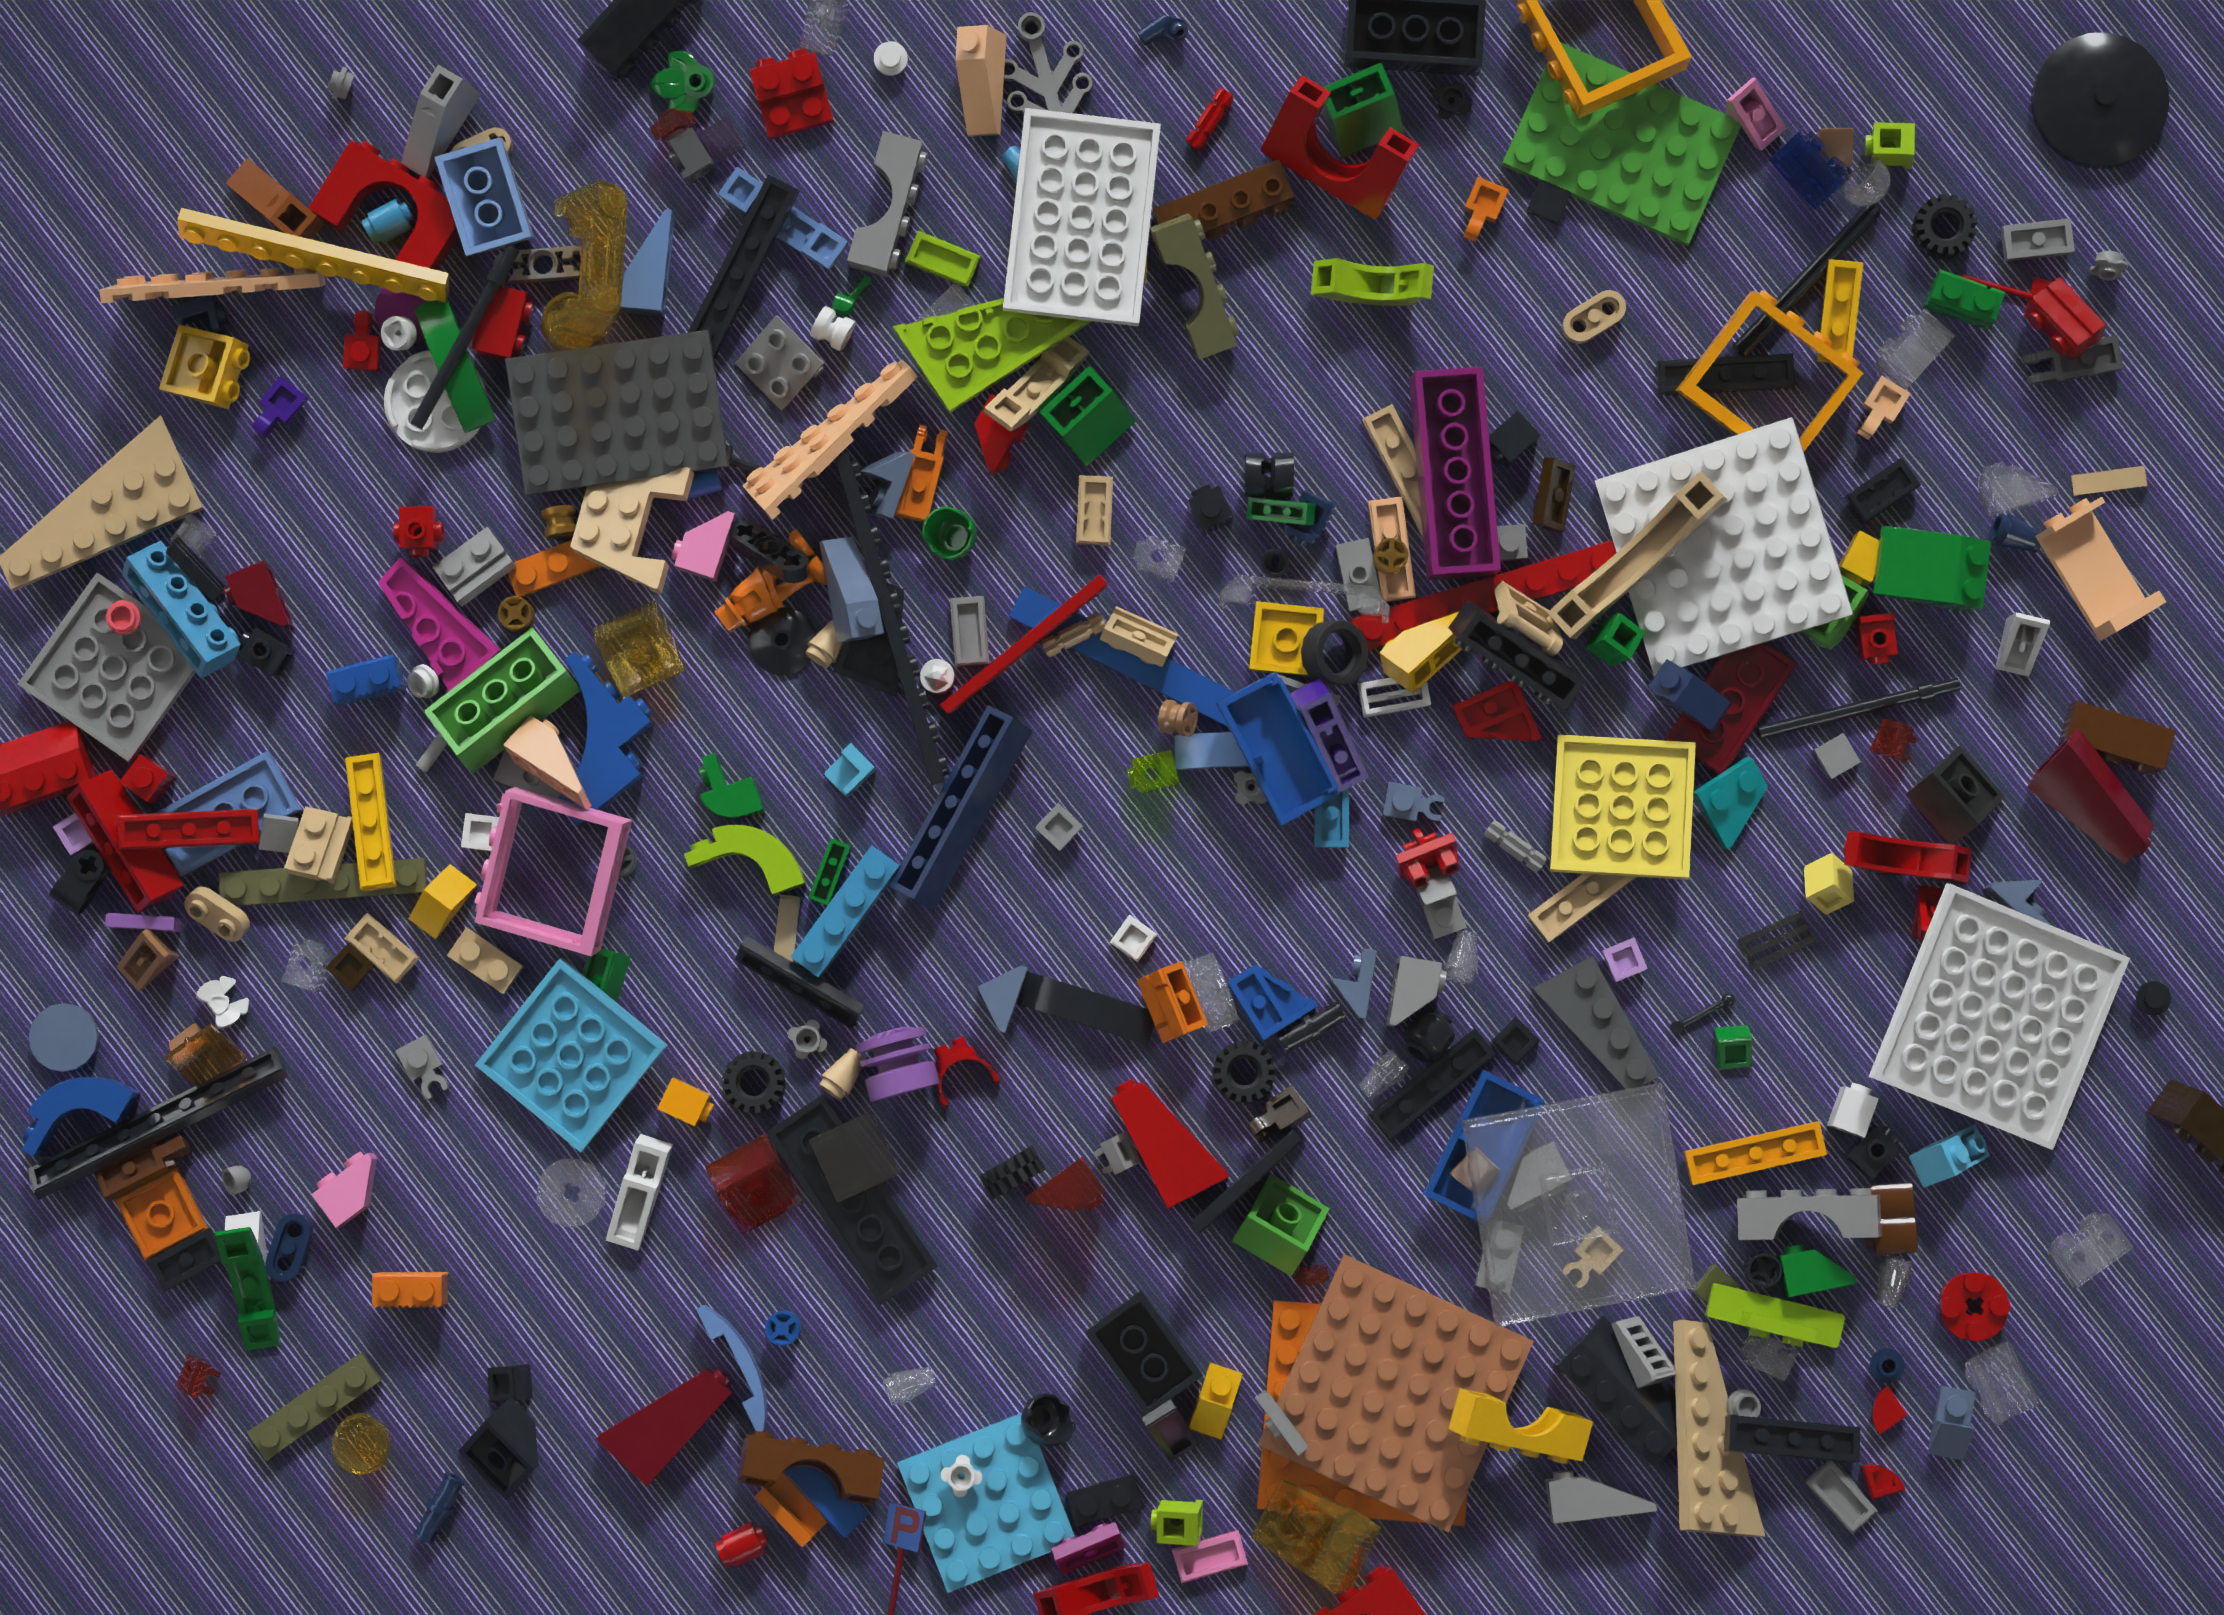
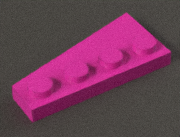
[378,557,502,692]

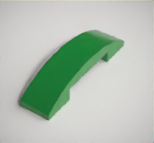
[414,298,497,433]
[215,1227,281,1351]

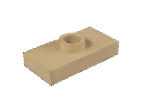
[1076,475,1113,546]
[344,913,420,984]

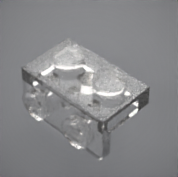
[1965,1340,2041,1426]

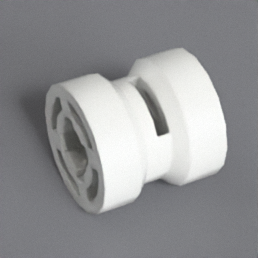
[810,306,856,352]

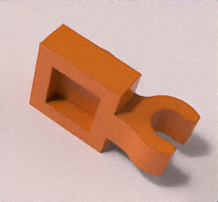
[1463,177,1509,242]

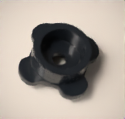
[1433,82,1471,120]

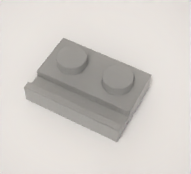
[433,527,517,607]

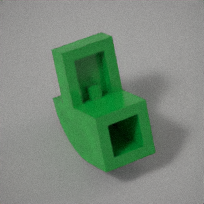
[699,753,765,820]

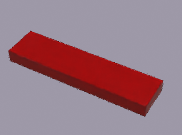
[116,809,259,851]

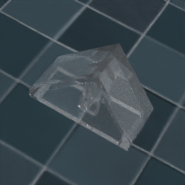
[800,0,849,57]

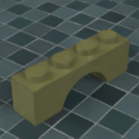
[1150,213,1239,360]

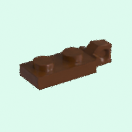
[94,1135,192,1202]

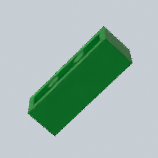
[1247,497,1316,525]
[808,838,852,906]

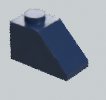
[1648,659,1732,732]

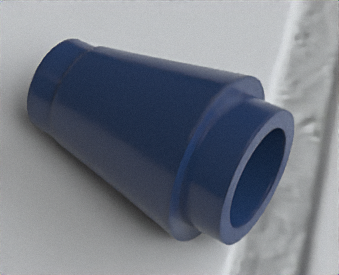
[1990,514,2041,553]

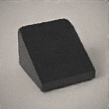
[487,1364,533,1402]

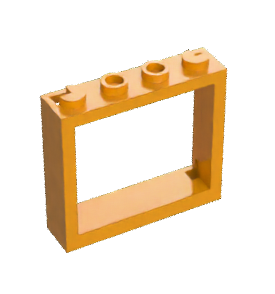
[1516,0,1692,118]
[1676,290,1863,452]

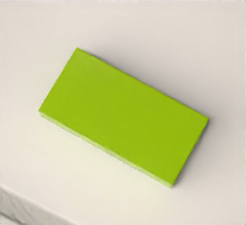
[905,230,981,289]

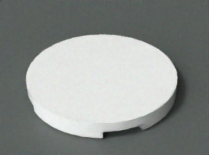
[384,350,487,453]

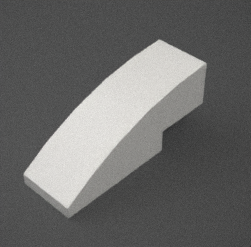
[606,1134,673,1251]

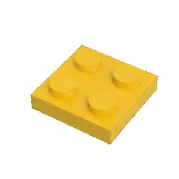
[1249,601,1324,677]

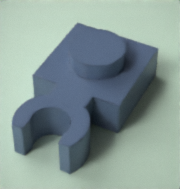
[1382,781,1445,822]

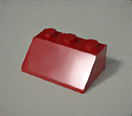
[0,721,96,817]

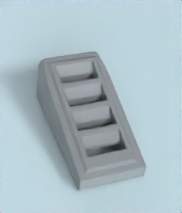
[1611,1316,1676,1389]

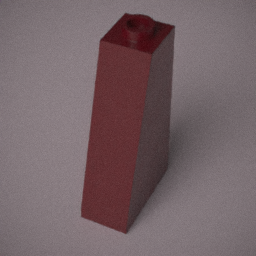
[2027,728,2154,864]
[596,1368,734,1486]

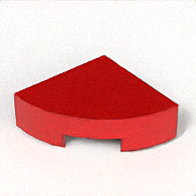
[1872,1386,1908,1435]
[1861,1464,1906,1500]

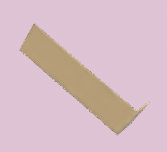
[2071,466,2148,496]
[774,894,800,962]

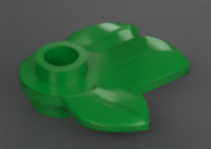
[650,51,715,119]

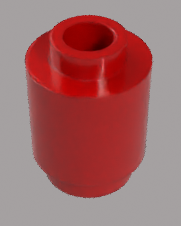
[715,1521,770,1568]

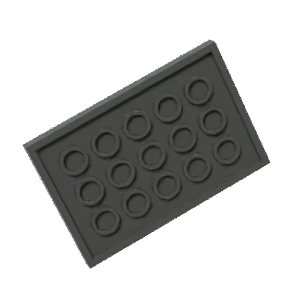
[505,330,729,495]

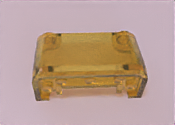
[547,180,628,341]

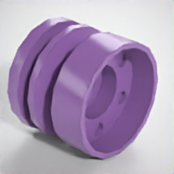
[855,1026,940,1102]

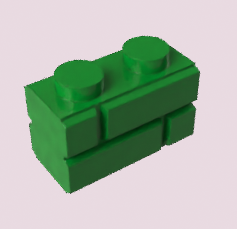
[1923,269,2005,330]

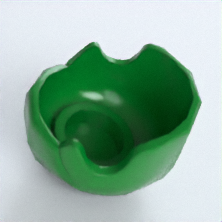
[922,506,977,561]

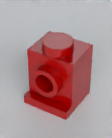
[1854,613,1898,665]

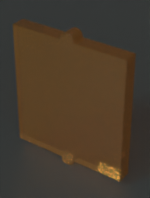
[164,1024,246,1086]

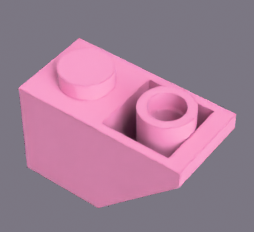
[311,1151,377,1228]

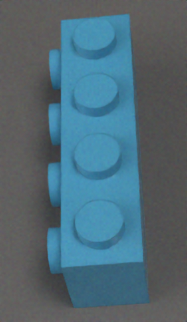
[122,540,240,679]

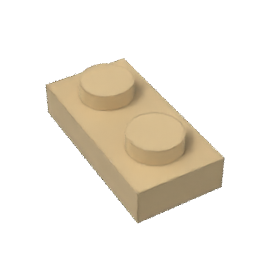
[447,927,524,995]

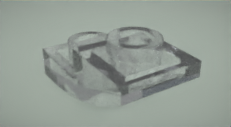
[1183,953,1239,1033]

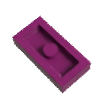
[1051,1522,1127,1574]

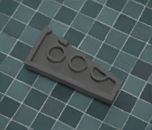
[1532,956,1660,1094]

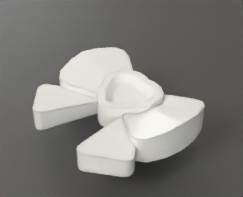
[196,976,249,1029]

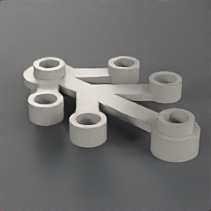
[1004,12,1093,114]

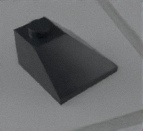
[458,1397,539,1500]

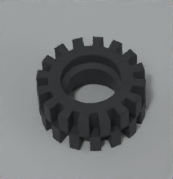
[1912,194,1978,259]
[1213,1041,1275,1103]
[722,1051,786,1113]
[978,1145,1046,1200]

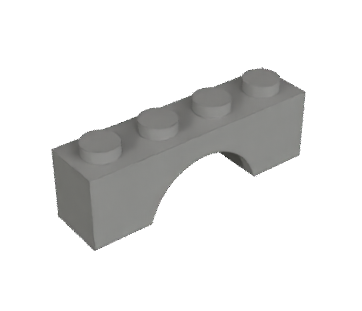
[847,131,928,277]
[1737,1188,1882,1240]

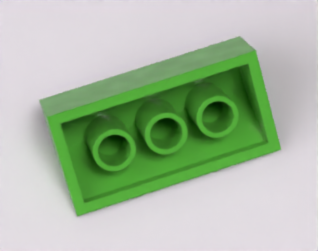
[424,627,581,774]

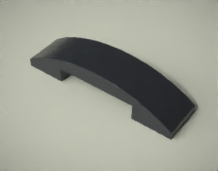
[1017,972,1154,1045]

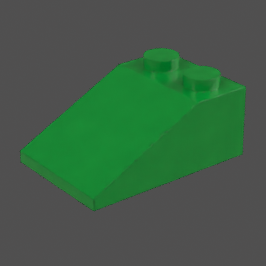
[1873,526,1991,611]

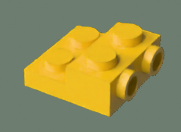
[159,325,250,409]

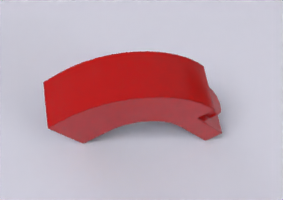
[1033,1562,1159,1615]

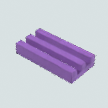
[105,913,182,933]

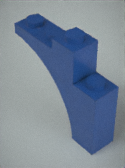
[557,651,654,829]

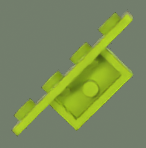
[1705,1283,1845,1348]

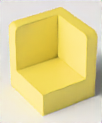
[1804,853,1854,915]

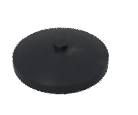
[2031,33,2169,169]

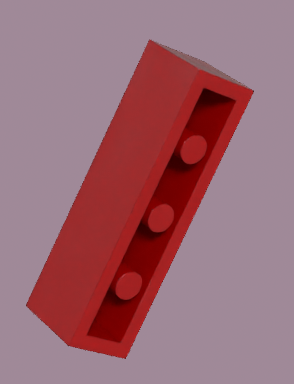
[66,769,183,913]

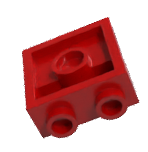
[749,48,834,140]

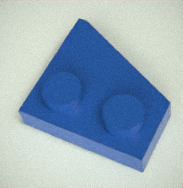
[1225,964,1318,1041]

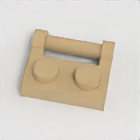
[1494,581,1563,657]

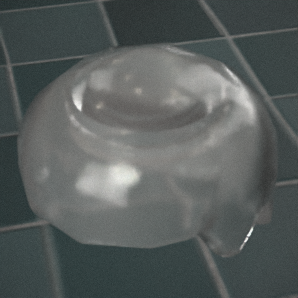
[1840,157,1891,207]

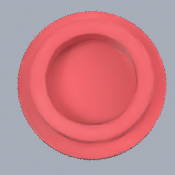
[106,600,141,635]

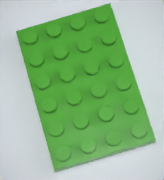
[1501,42,1741,247]

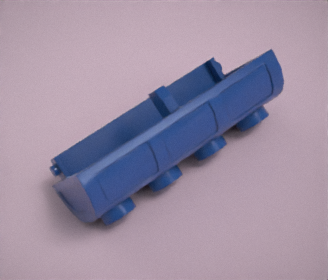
[1216,672,1339,826]
[1423,1070,1544,1225]

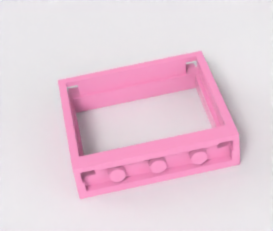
[474,787,632,956]

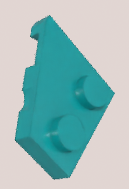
[1693,757,1768,850]

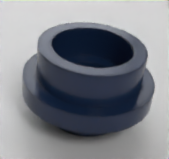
[1869,1348,1905,1383]

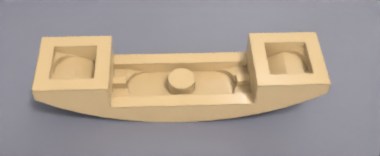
[983,337,1089,431]

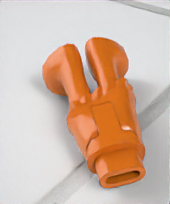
[714,528,827,633]

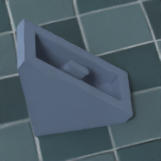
[978,965,1028,1033]

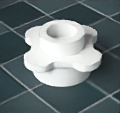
[941,1455,982,1497]

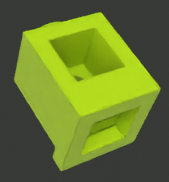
[1865,122,1915,169]
[1151,1500,1203,1546]

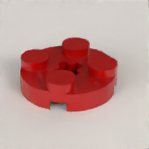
[1939,1272,2011,1342]

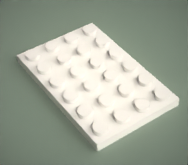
[1003,108,1161,326]

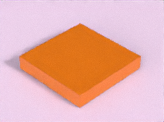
[114,1167,209,1261]

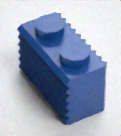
[326,654,406,707]

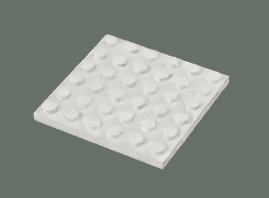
[1595,417,1853,676]
[1869,883,2130,1150]

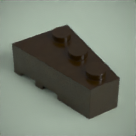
[2147,1079,2224,1176]

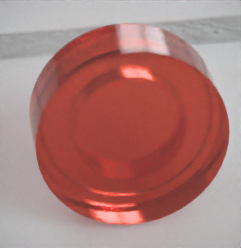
[1294,1264,1330,1285]

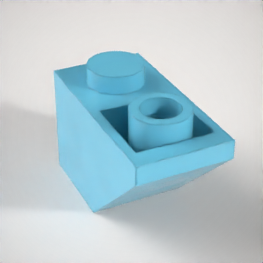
[1909,1124,1990,1188]

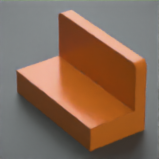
[755,1473,827,1547]

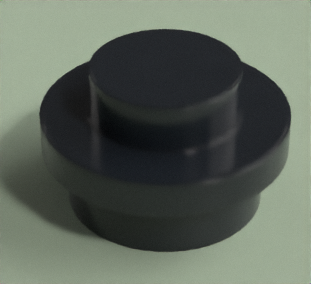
[2136,981,2171,1016]

